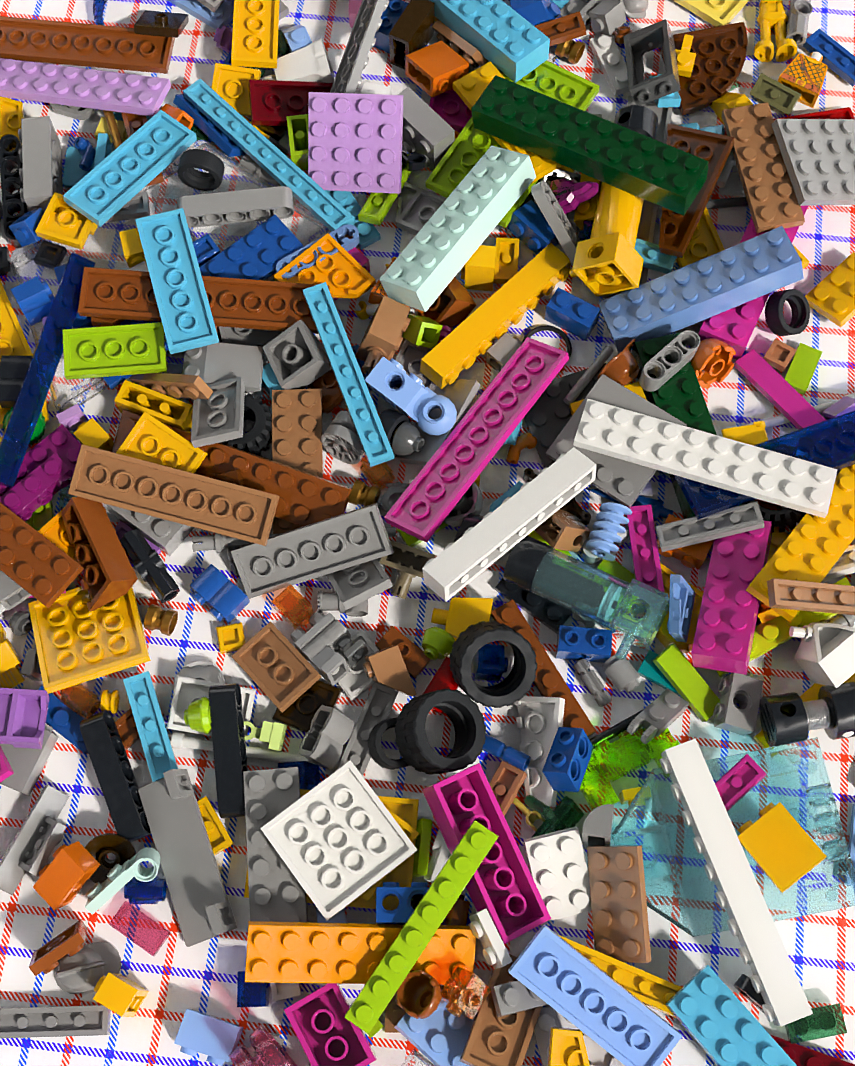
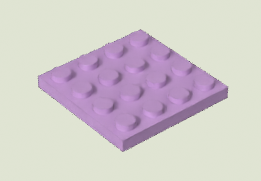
[308,92,403,194]

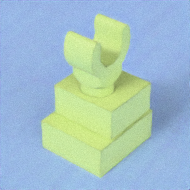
[244,721,288,751]

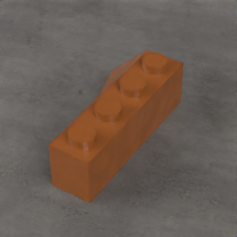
[61,497,138,611]

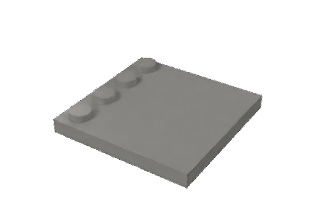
[546,374,687,509]

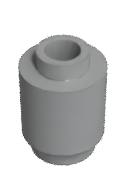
[602,653,640,693]

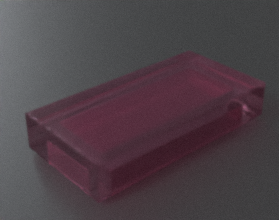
[109,900,171,957]

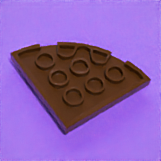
[659,22,748,116]

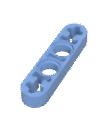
[276,224,359,278]

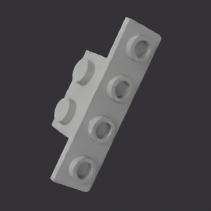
[0,785,70,895]

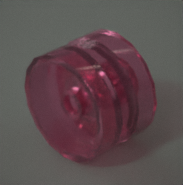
[229,1025,297,1066]

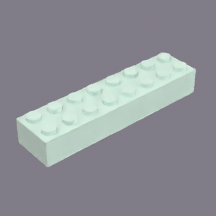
[379,145,536,312]

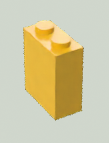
[737,802,827,893]

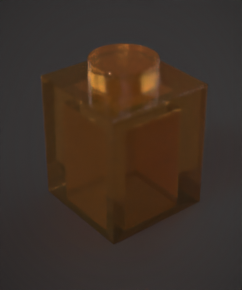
[271,584,314,630]

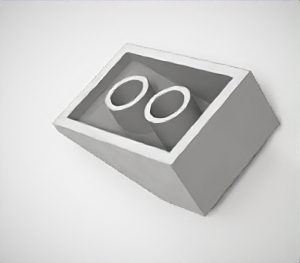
[182,342,264,401]

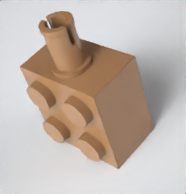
[355,295,411,375]

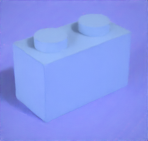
[174,1009,244,1066]

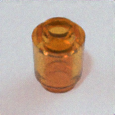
[360,456,396,490]
[60,683,101,718]

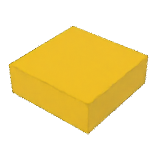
[216,622,246,654]

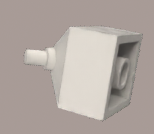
[789,622,855,688]

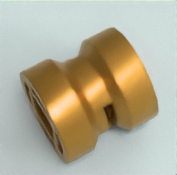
[555,40,585,65]
[348,480,381,507]
[144,604,178,636]

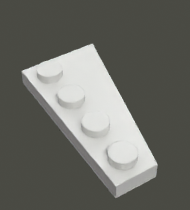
[514,696,565,807]

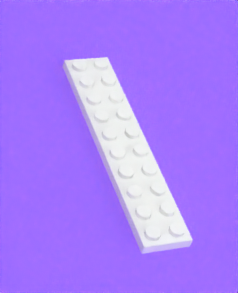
[573,399,837,518]

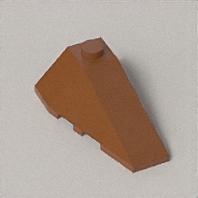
[417,277,476,328]

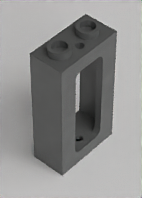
[623,19,681,105]

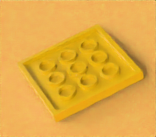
[28,586,151,694]

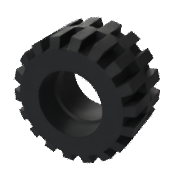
[220,393,272,456]

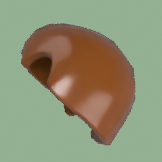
[396,970,442,1019]

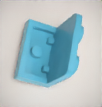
[62,133,115,188]

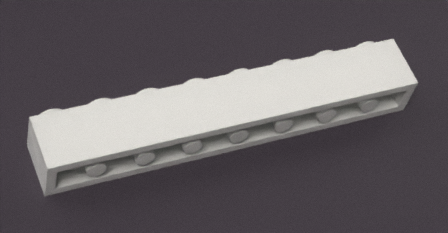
[422,447,596,602]

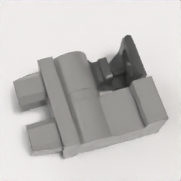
[290,611,369,687]

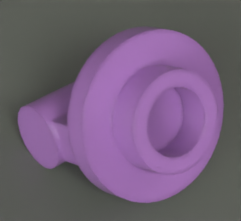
[213,25,233,53]

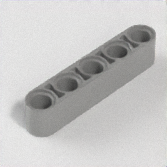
[177,186,294,228]

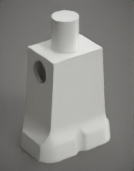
[260,38,335,83]

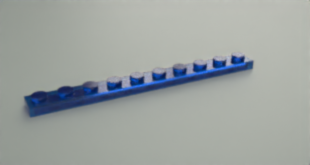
[0,253,95,488]

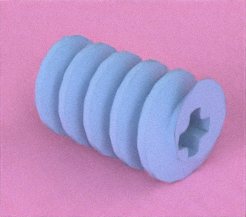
[585,502,632,561]

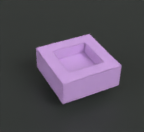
[56,404,87,431]

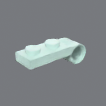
[84,847,161,915]

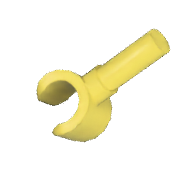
[512,797,546,832]

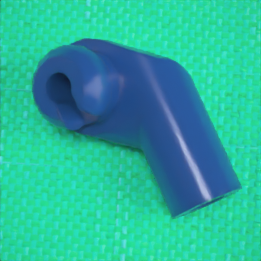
[74,137,96,171]

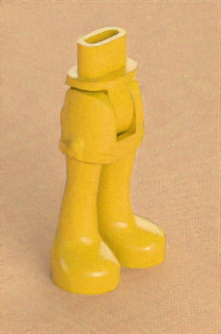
[754,0,797,62]

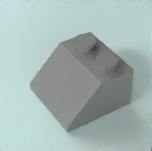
[262,320,332,390]

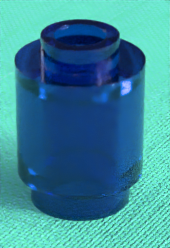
[124,876,167,905]

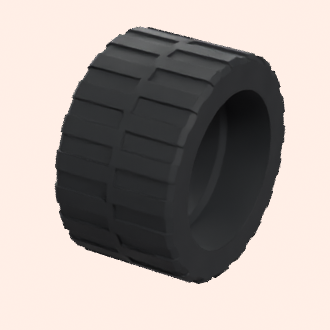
[449,621,537,708]
[395,689,486,775]

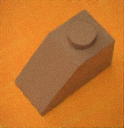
[363,645,417,696]

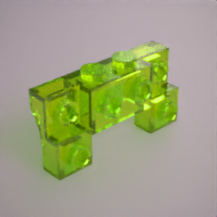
[580,728,679,811]

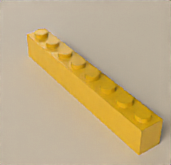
[420,243,571,389]

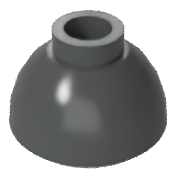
[391,421,425,456]

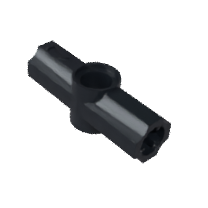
[120,529,180,603]

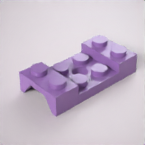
[0,688,50,749]

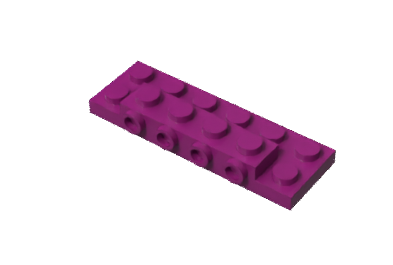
[0,424,81,521]

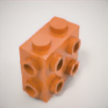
[405,40,469,98]

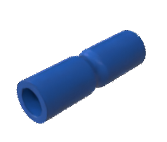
[482,733,531,771]

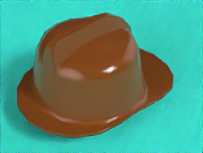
[598,339,639,386]

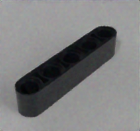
[0,134,29,249]
[209,683,248,819]
[79,710,151,843]

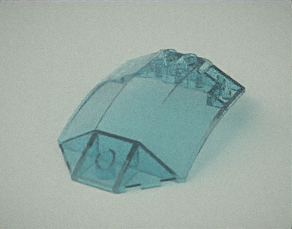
[611,737,855,937]

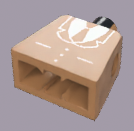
[535,509,590,552]

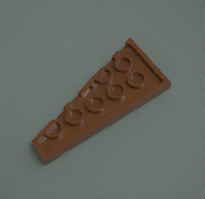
[659,123,734,258]

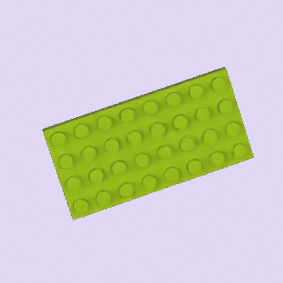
[425,60,600,228]

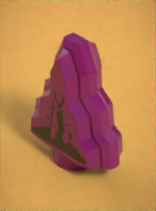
[550,178,599,216]

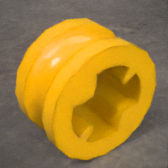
[101,689,120,714]

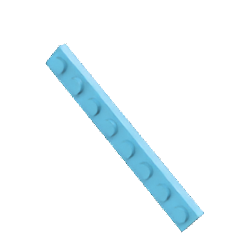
[303,282,394,467]

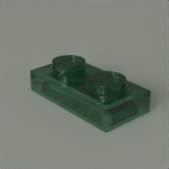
[785,1003,847,1044]

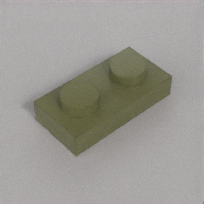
[749,73,801,116]

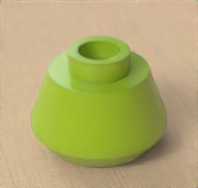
[422,627,455,661]
[184,697,212,734]

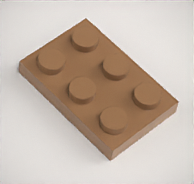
[231,621,322,713]

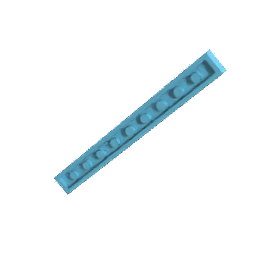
[183,78,354,232]

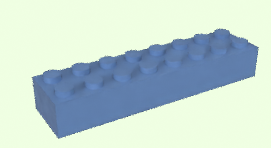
[598,226,804,354]

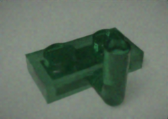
[525,795,585,837]

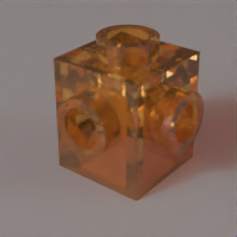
[441,967,491,1020]

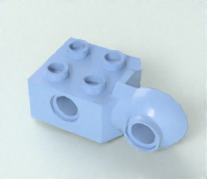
[365,357,457,435]

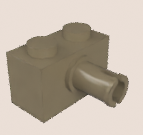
[380,539,437,599]

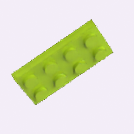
[63,322,167,380]

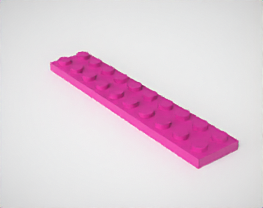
[384,337,569,543]

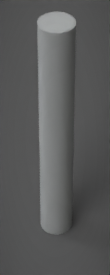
[563,346,614,405]

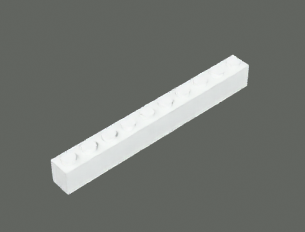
[660,738,813,1027]

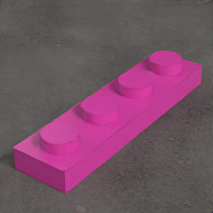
[626,505,666,606]

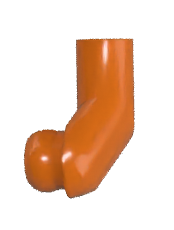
[506,433,537,464]

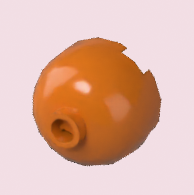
[690,338,736,389]

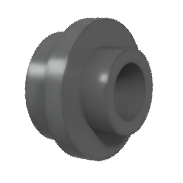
[9,611,32,636]

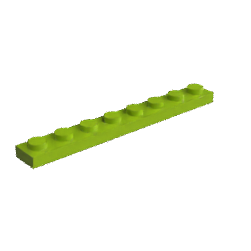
[344,820,499,1034]

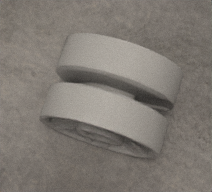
[321,411,365,464]

